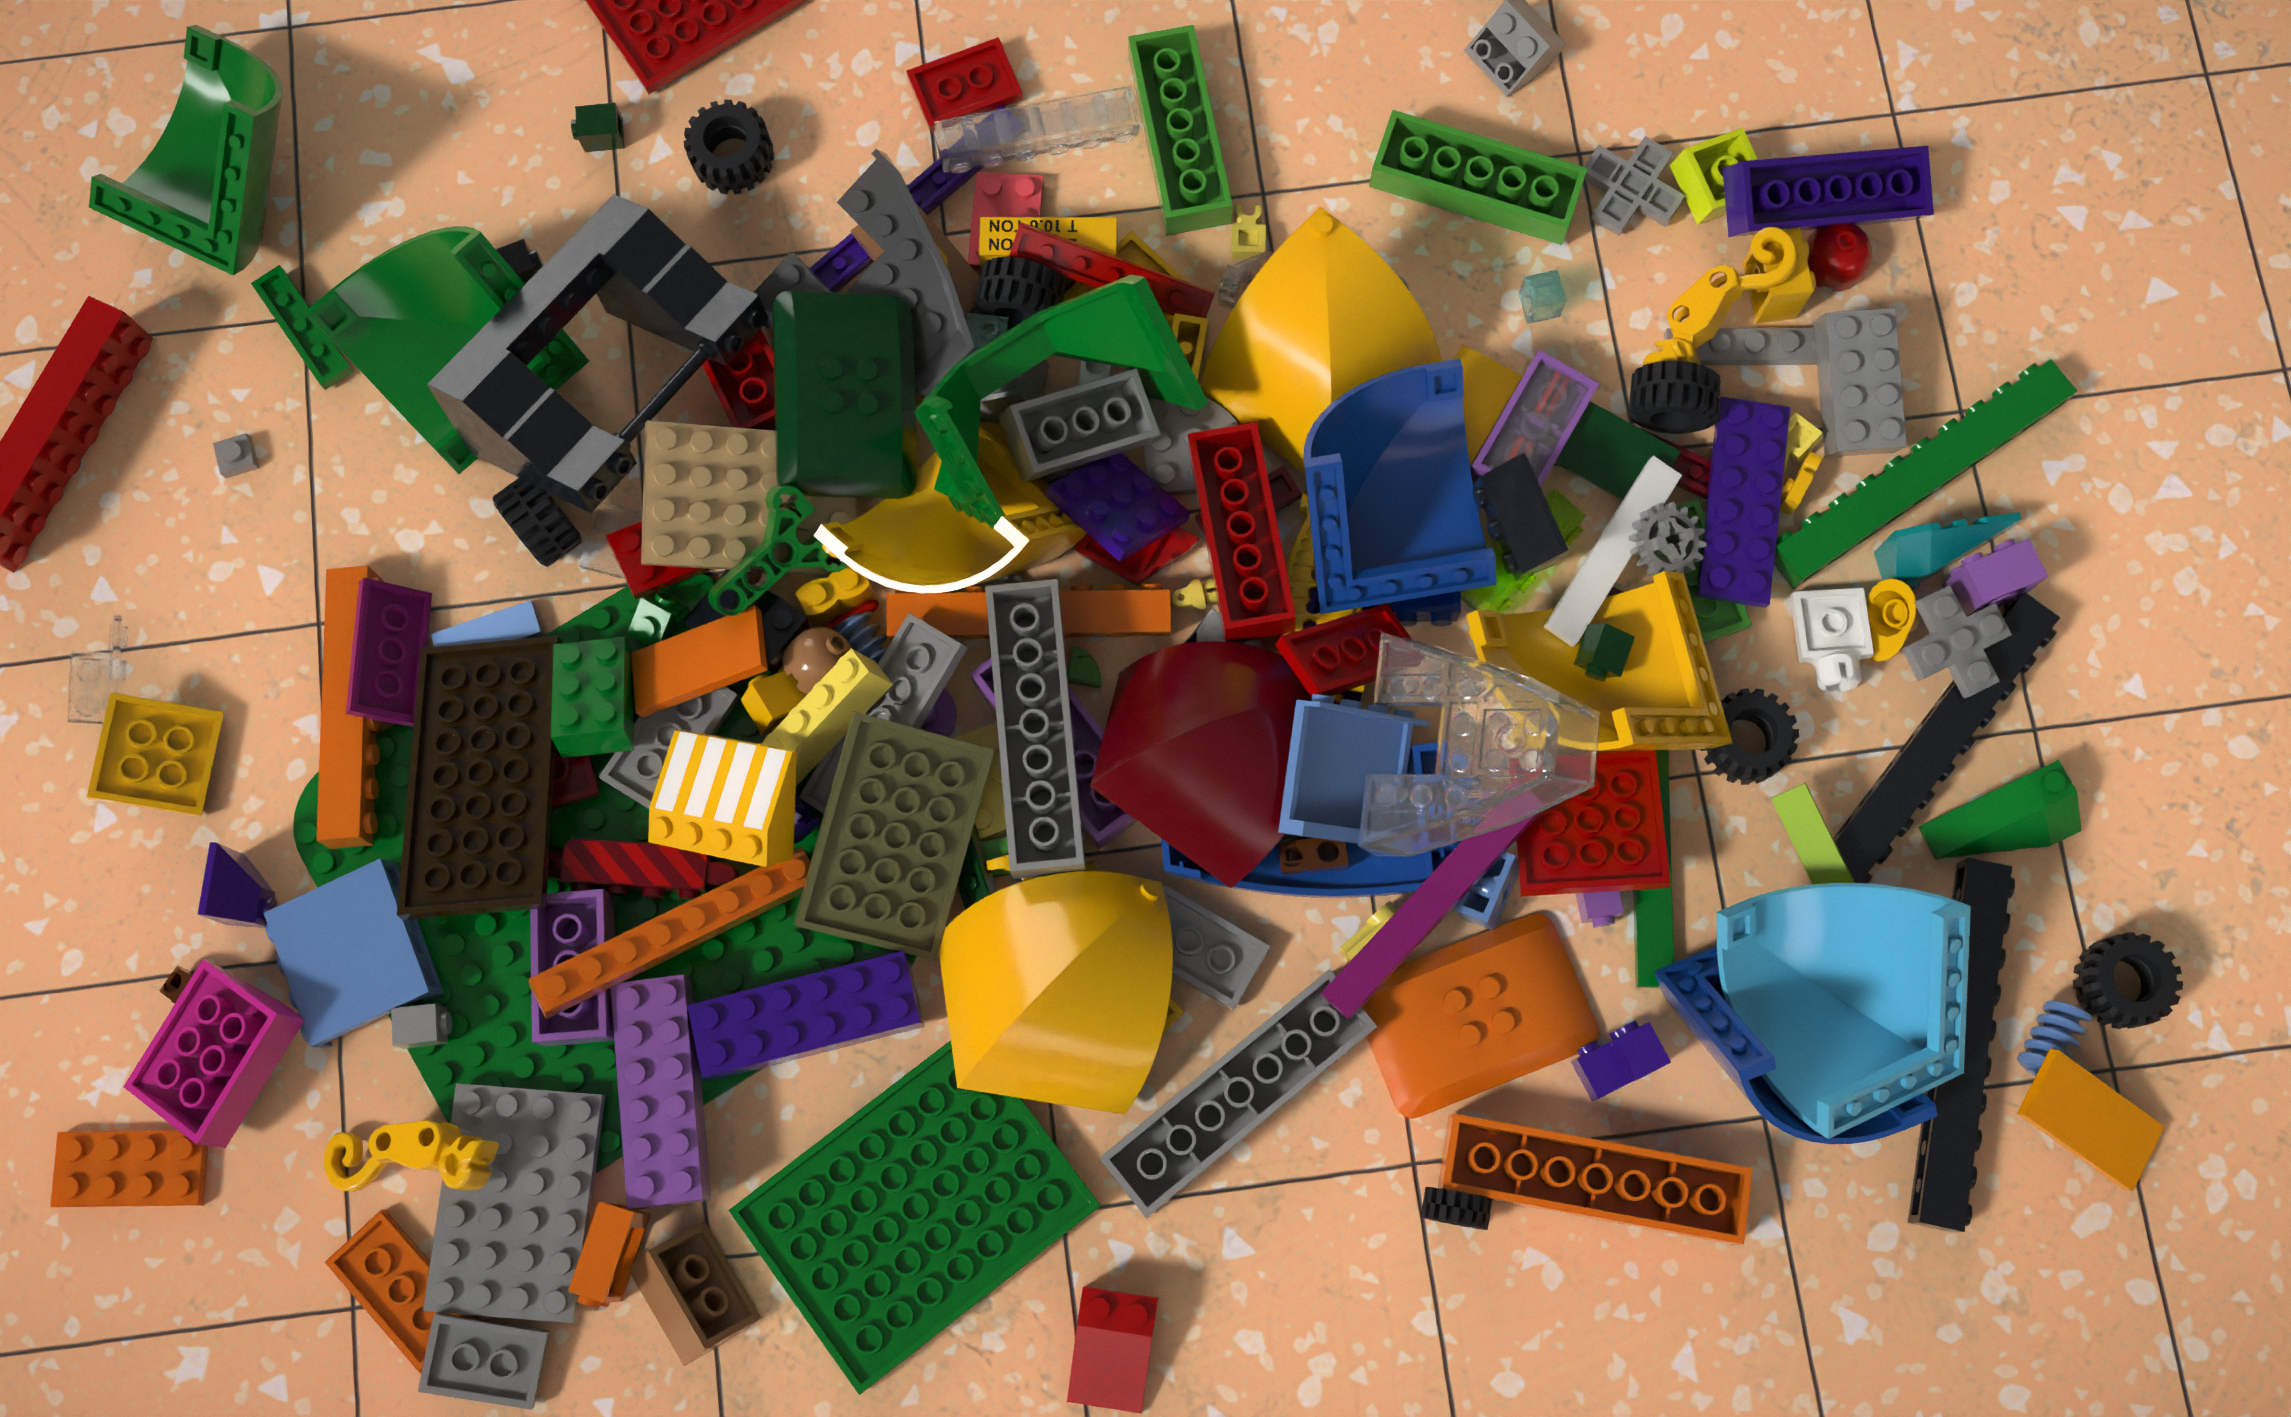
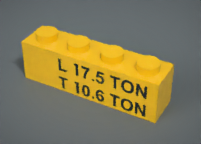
[979,217,1118,268]

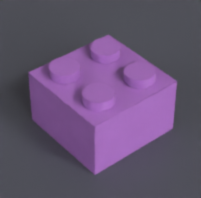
[1941,538,2049,617]

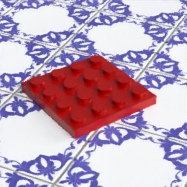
[1510,750,1670,897]

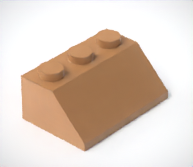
[627,1222,761,1366]

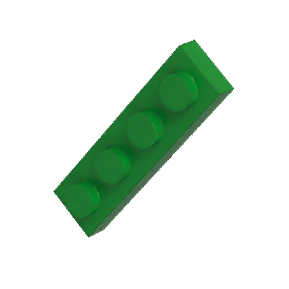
[251,265,354,390]

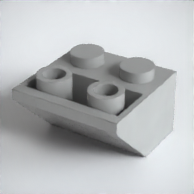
[1464,0,1567,97]

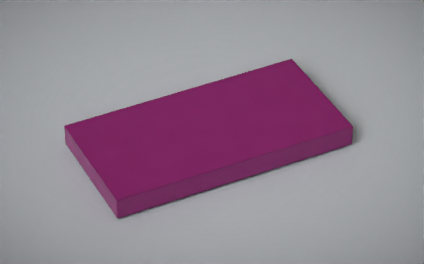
[346,578,432,727]

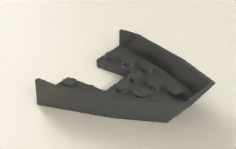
[753,149,975,396]

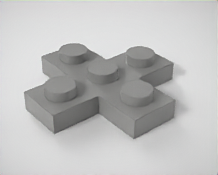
[1584,136,1686,236]
[1902,585,2012,698]

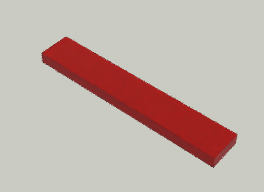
[1009,222,1215,318]

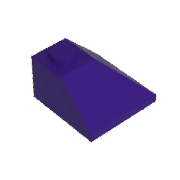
[197,842,277,928]

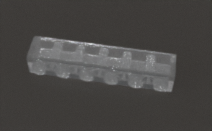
[934,86,1141,173]

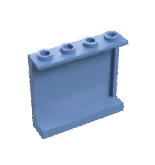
[1278,694,1429,851]
[264,858,444,1048]

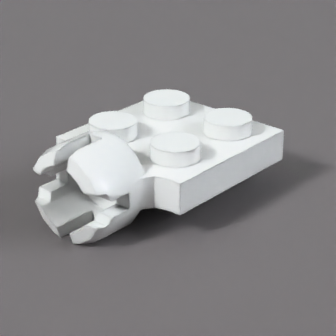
[1790,588,1874,692]

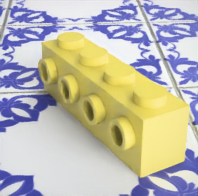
[761,649,893,786]

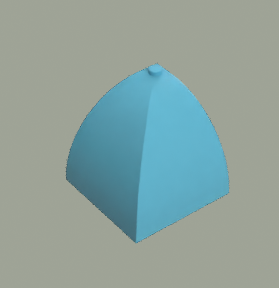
[1717,883,1971,1139]

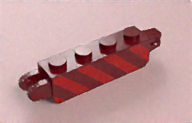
[548,839,741,900]

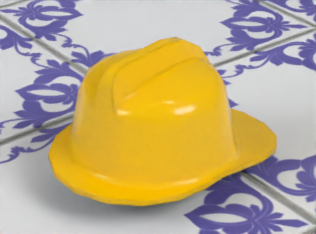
[1866,578,1921,662]

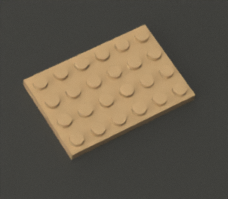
[641,420,856,576]

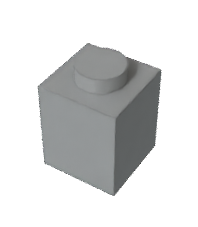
[391,1003,453,1049]

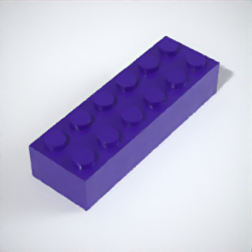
[1722,146,1934,237]
[687,951,925,1081]

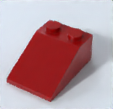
[1067,1286,1158,1414]

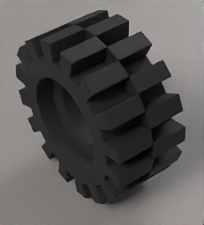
[1421,1187,1492,1230]

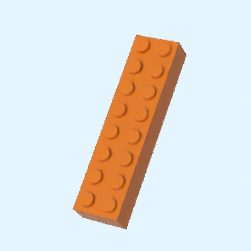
[1438,1113,1753,1245]

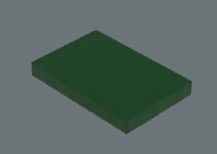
[1555,401,1681,501]

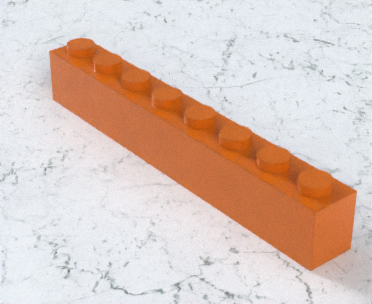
[316,565,383,849]
[886,584,1171,640]
[528,847,811,1019]

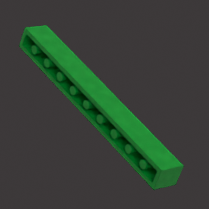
[1774,359,2077,589]

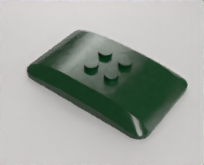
[773,290,917,499]

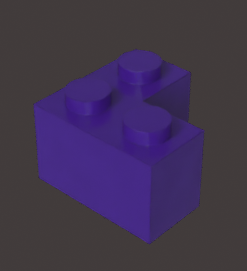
[1571,1020,1671,1101]

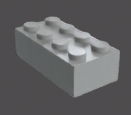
[1814,308,1907,458]
[998,369,1161,483]

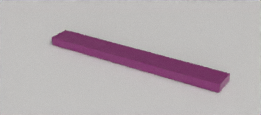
[1321,782,1546,1021]

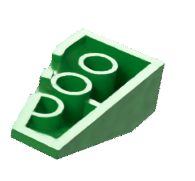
[1918,760,2082,859]

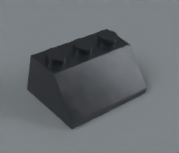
[1472,452,1569,581]

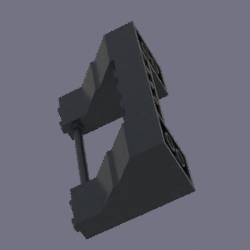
[427,194,769,513]

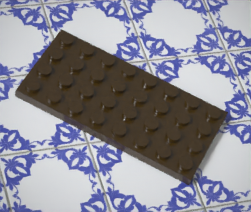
[397,636,562,920]

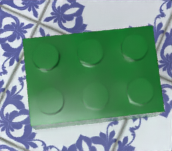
[551,637,634,758]

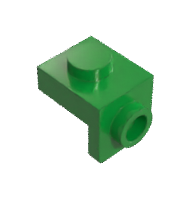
[627,591,686,646]

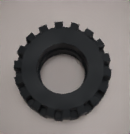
[684,100,774,195]
[974,257,1066,329]
[1629,360,1721,434]
[493,478,582,567]
[1700,688,1799,785]
[2073,932,2183,1029]

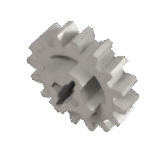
[1629,502,1706,576]

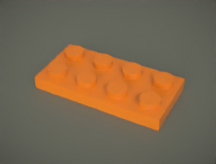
[50,1130,208,1208]

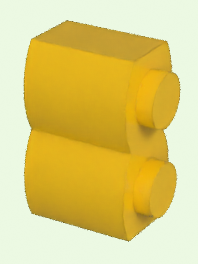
[795,565,875,626]

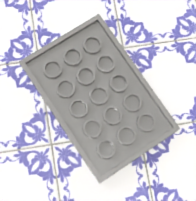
[423,1083,606,1323]

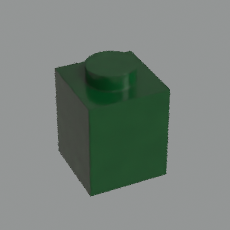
[571,102,625,152]
[1574,623,1635,681]

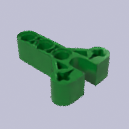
[708,484,847,616]

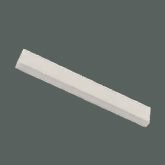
[1543,455,1682,647]

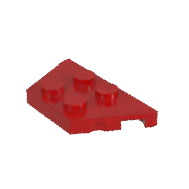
[1076,527,1199,586]

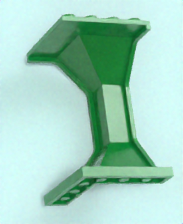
[914,275,1209,529]

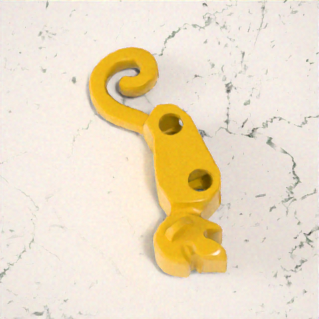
[1643,227,1798,365]
[324,1120,499,1192]

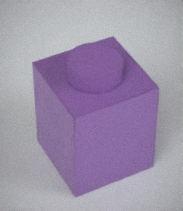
[1576,891,1624,928]

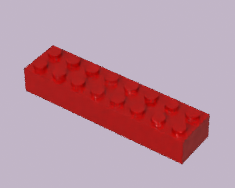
[0,296,154,573]

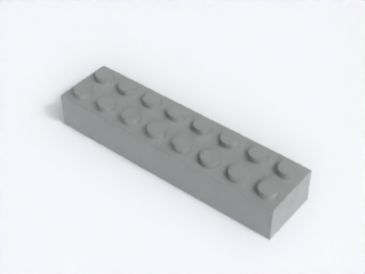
[985,579,1086,879]
[1099,969,1377,1219]

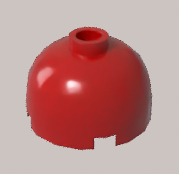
[1807,224,1872,292]

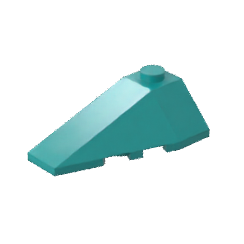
[1874,512,2022,591]

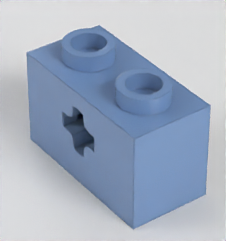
[1454,852,1519,930]

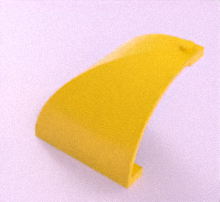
[1201,207,1442,474]
[814,425,1087,593]
[1466,571,1733,751]
[939,871,1173,1115]

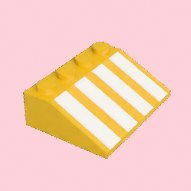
[648,729,797,867]

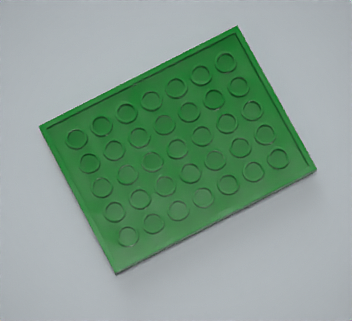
[728,1040,1101,1395]

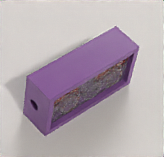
[1470,350,1600,487]

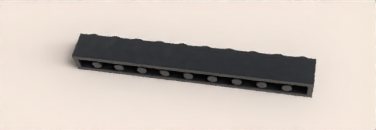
[1833,592,2060,884]
[1908,857,2015,1233]

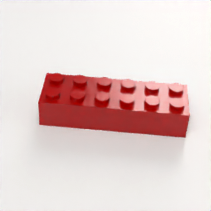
[1187,422,1296,642]

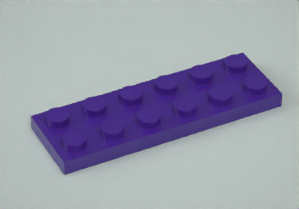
[1696,396,1790,608]

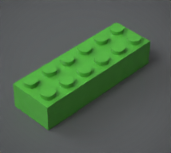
[1128,25,1233,236]
[1369,110,1588,245]

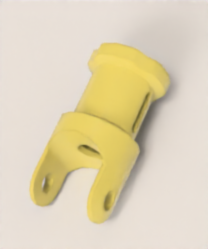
[1171,578,1217,610]

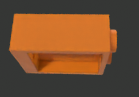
[568,1201,651,1308]

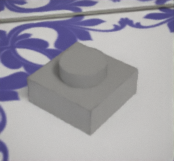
[213,433,259,478]

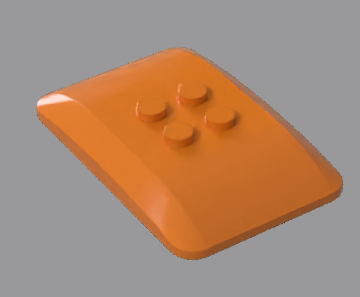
[1362,913,1600,1119]

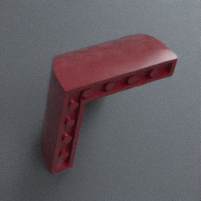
[1090,641,1345,888]

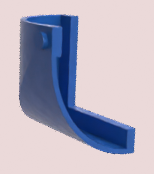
[1303,359,1496,614]
[1654,945,1937,1144]

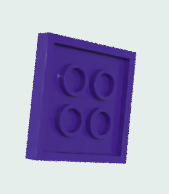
[1045,453,1191,562]

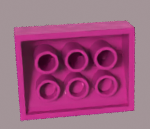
[123,959,305,1148]

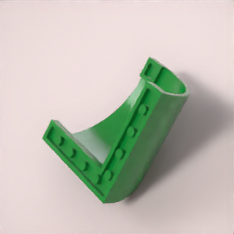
[89,24,283,275]
[305,226,590,474]

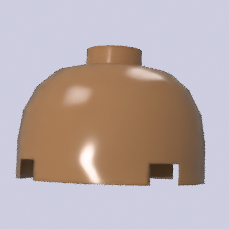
[782,627,853,694]

